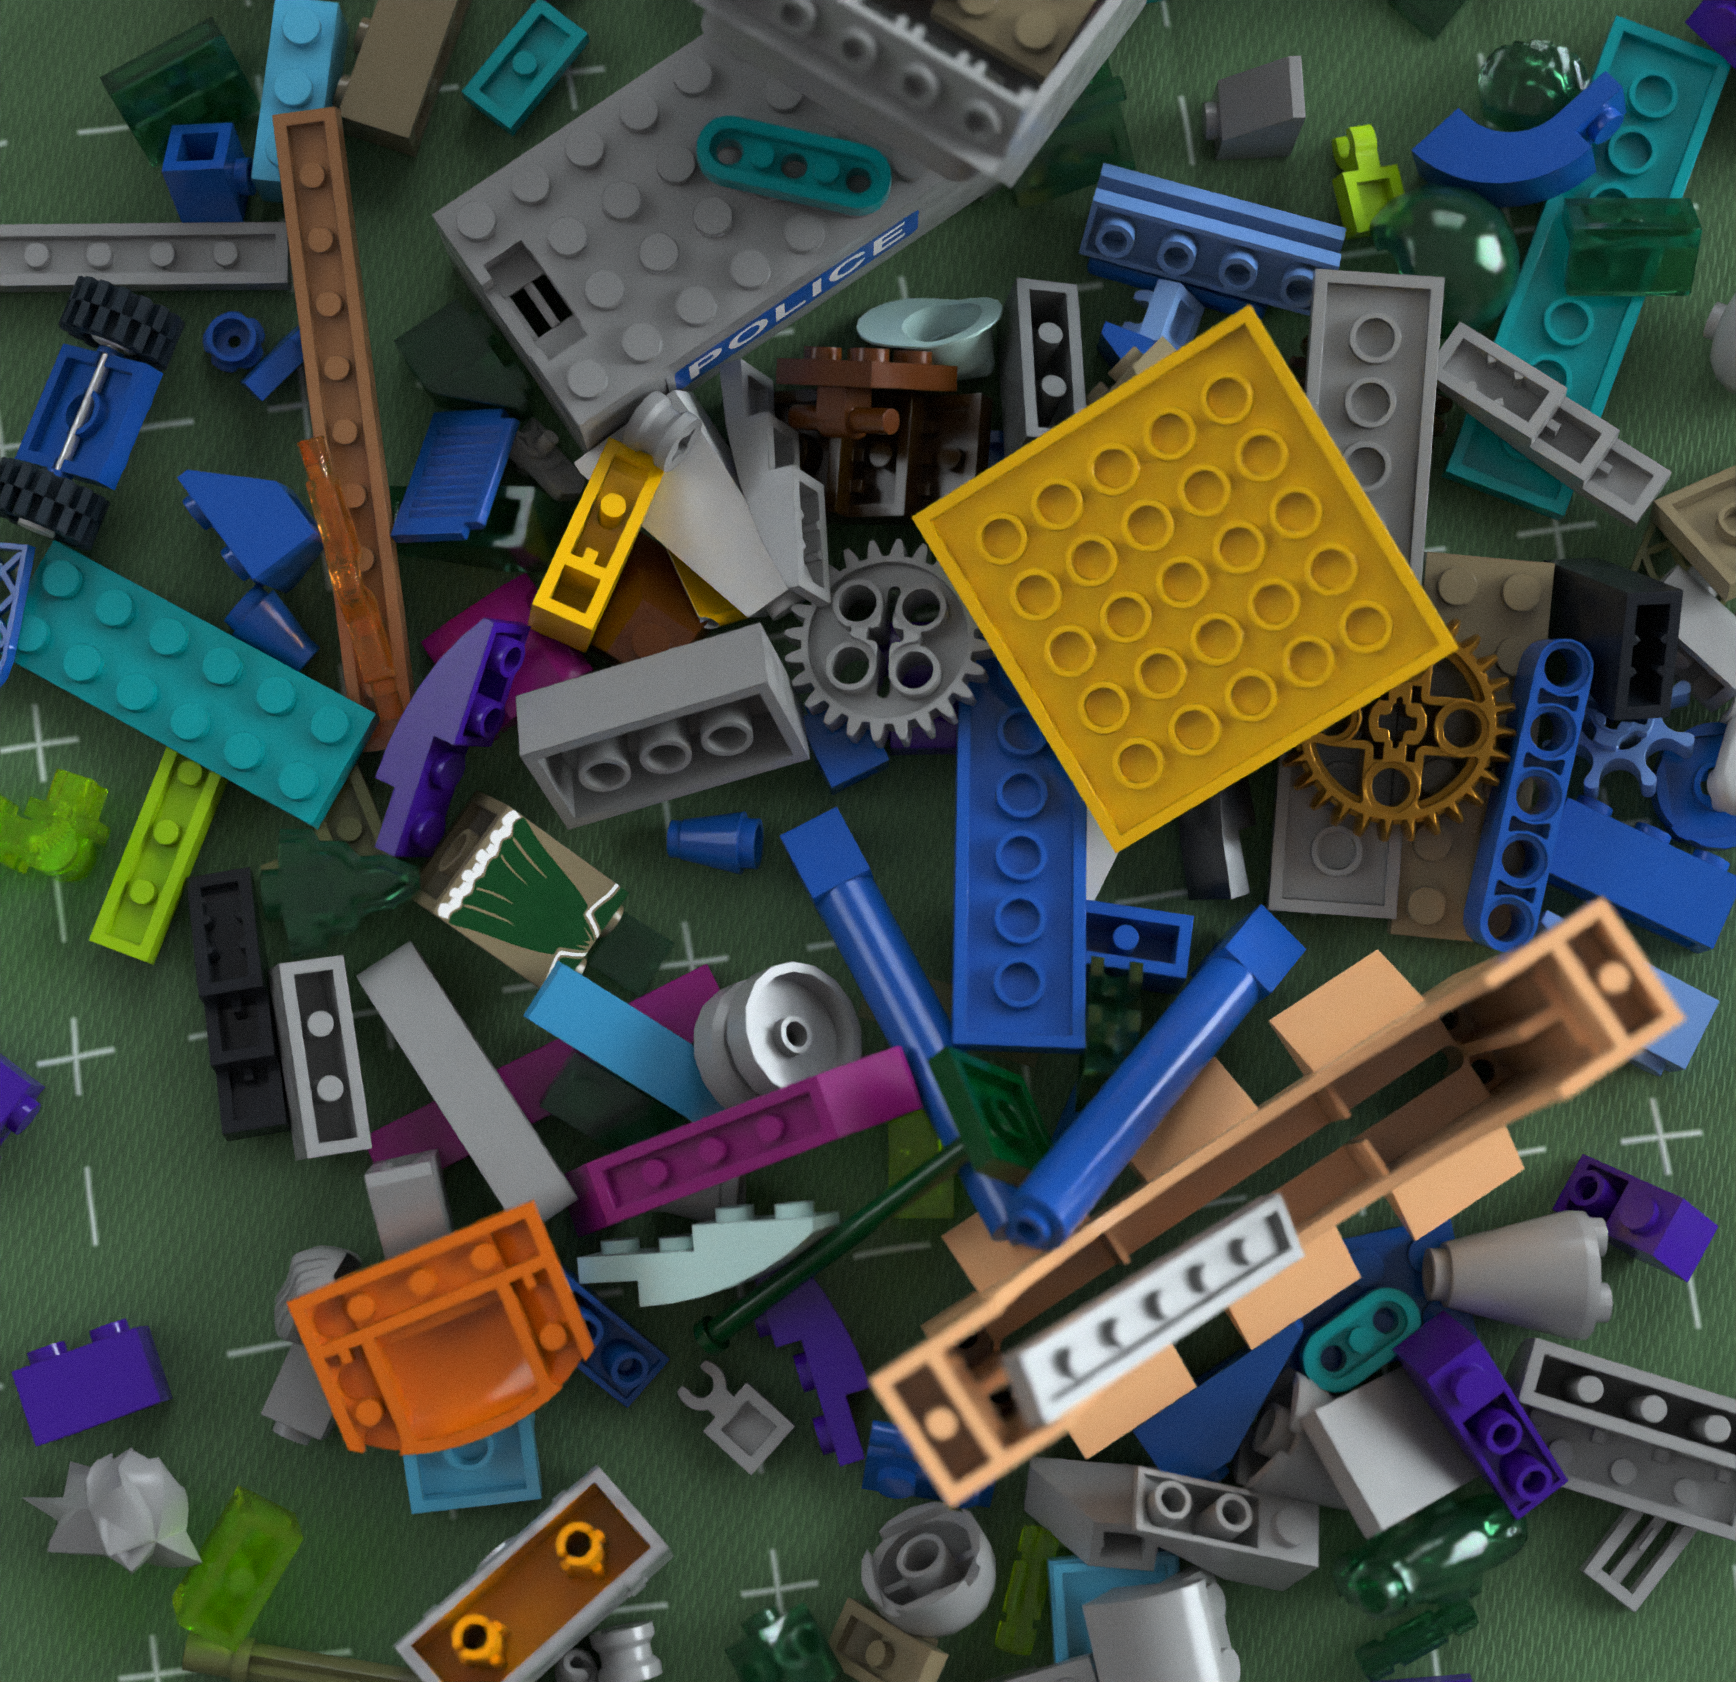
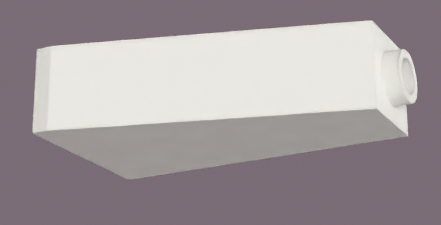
[574,390,805,621]

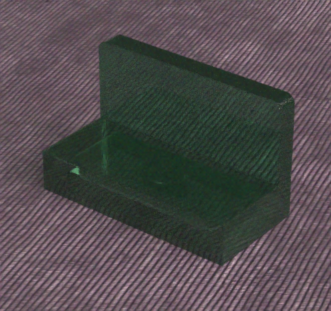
[1562,198,1702,296]

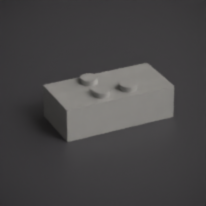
[516,623,810,830]

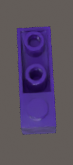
[1392,1310,1568,1521]

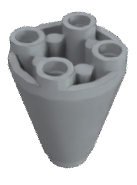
[1422,1210,1612,1340]

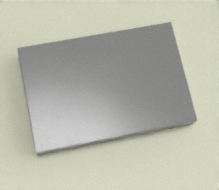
[1299,1366,1481,1539]

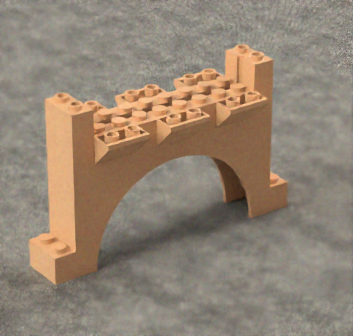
[869,897,1686,1507]

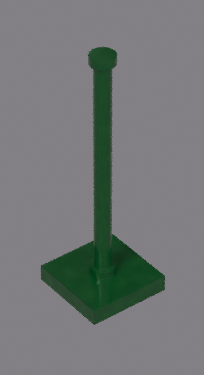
[693,1046,1054,1356]

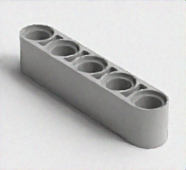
[356,940,579,1223]

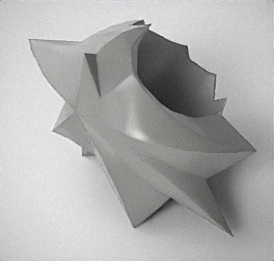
[21,1448,203,1576]

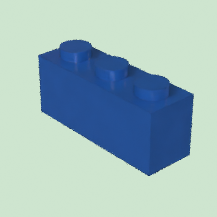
[1547,795,1736,954]
[1086,899,1194,995]

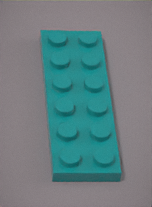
[0,540,382,830]

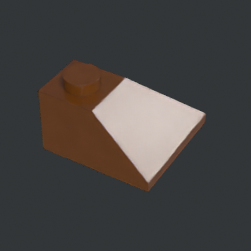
[588,531,711,666]

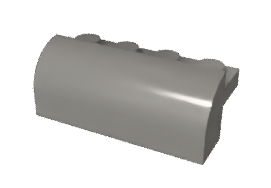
[1504,1338,1736,1542]
[1082,1565,1241,1682]

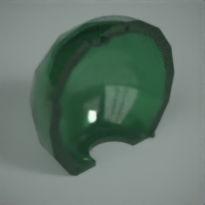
[1369,183,1519,339]

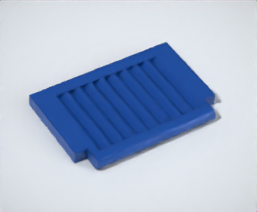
[390,408,520,543]

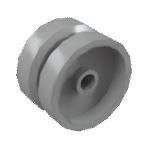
[694,961,862,1109]

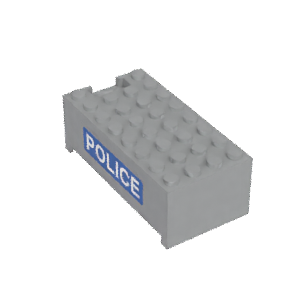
[432,33,1003,455]

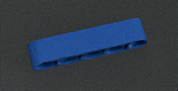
[1463,639,1594,952]

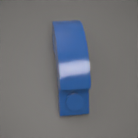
[1411,71,1627,207]

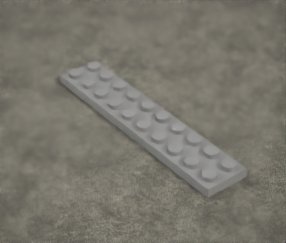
[1266,269,1445,919]

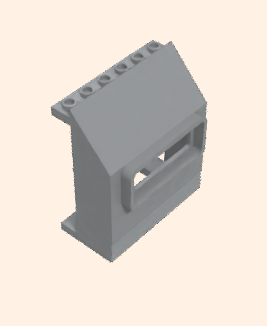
[692,0,1147,187]

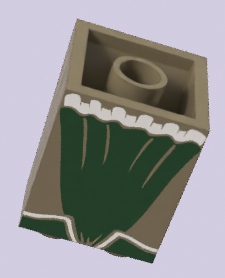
[403,790,629,989]

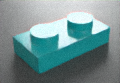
[461,0,590,137]

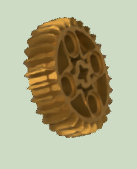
[1280,618,1516,842]

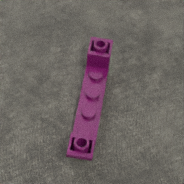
[564,1045,924,1238]

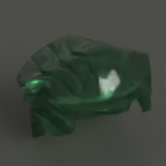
[1478,39,1589,132]

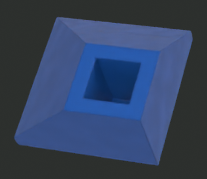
[177,470,330,593]

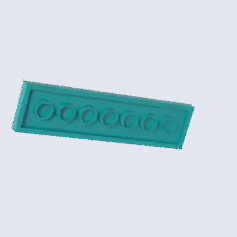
[1441,15,1731,521]

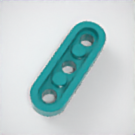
[696,115,892,216]

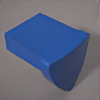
[239,326,304,401]

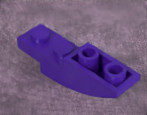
[375,618,531,857]
[754,1266,870,1466]

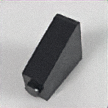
[1543,557,1684,721]

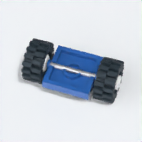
[0,276,185,551]

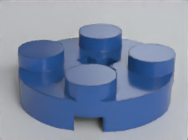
[1651,722,1736,851]

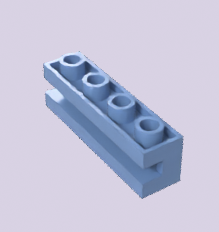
[1078,163,1346,316]

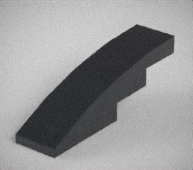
[1179,776,1257,900]
[186,867,291,1141]

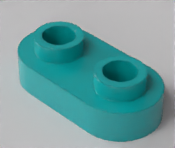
[1299,1287,1421,1392]

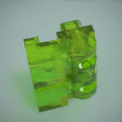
[0,768,112,883]

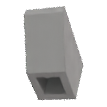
[1024,1457,1160,1571]

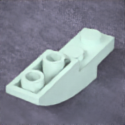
[577,1200,840,1307]

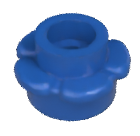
[203,311,265,373]

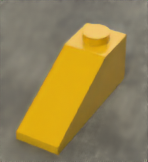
[527,437,665,653]

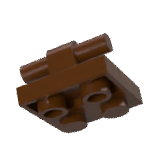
[776,346,958,439]

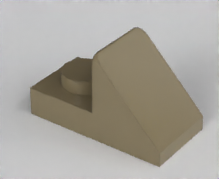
[821,1597,949,1682]

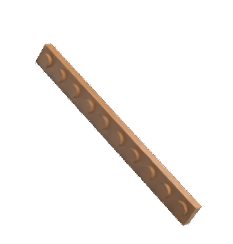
[272,106,415,753]

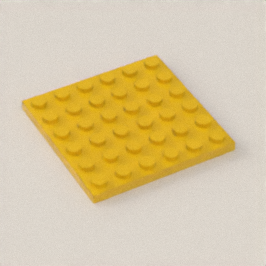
[912,305,1459,853]

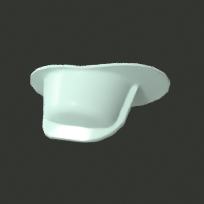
[856,297,1004,381]

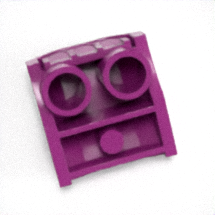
[420,572,594,742]

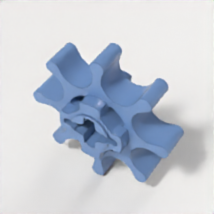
[1542,680,1695,799]

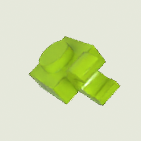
[1332,124,1412,240]

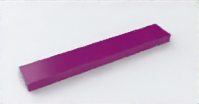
[367,964,720,1170]

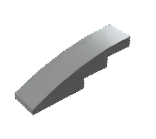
[1437,322,1672,530]
[719,359,831,607]

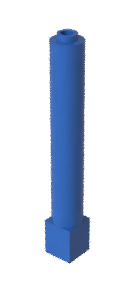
[780,807,1022,1246]
[1005,904,1306,1251]

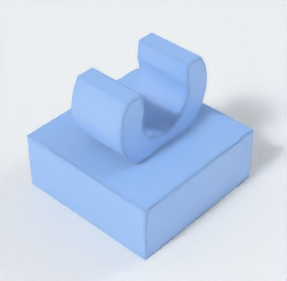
[1122,279,1205,349]

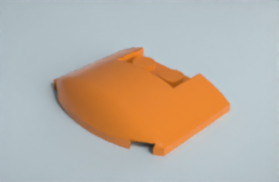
[287,1199,595,1455]

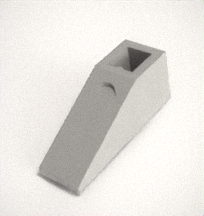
[1132,1466,1319,1591]

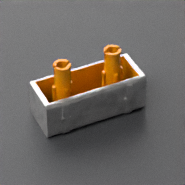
[393,1464,674,1682]

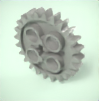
[784,539,995,748]

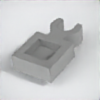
[677,1360,795,1475]

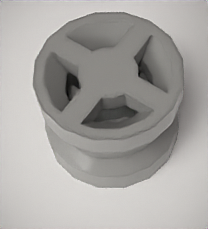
[622,390,702,473]
[589,1620,663,1682]

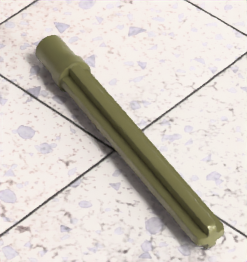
[182,1631,423,1682]

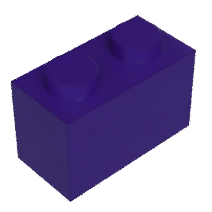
[11,1318,173,1447]

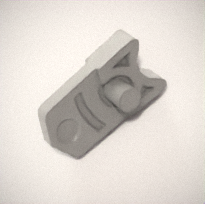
[509,417,585,501]

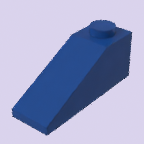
[1132,1318,1304,1483]

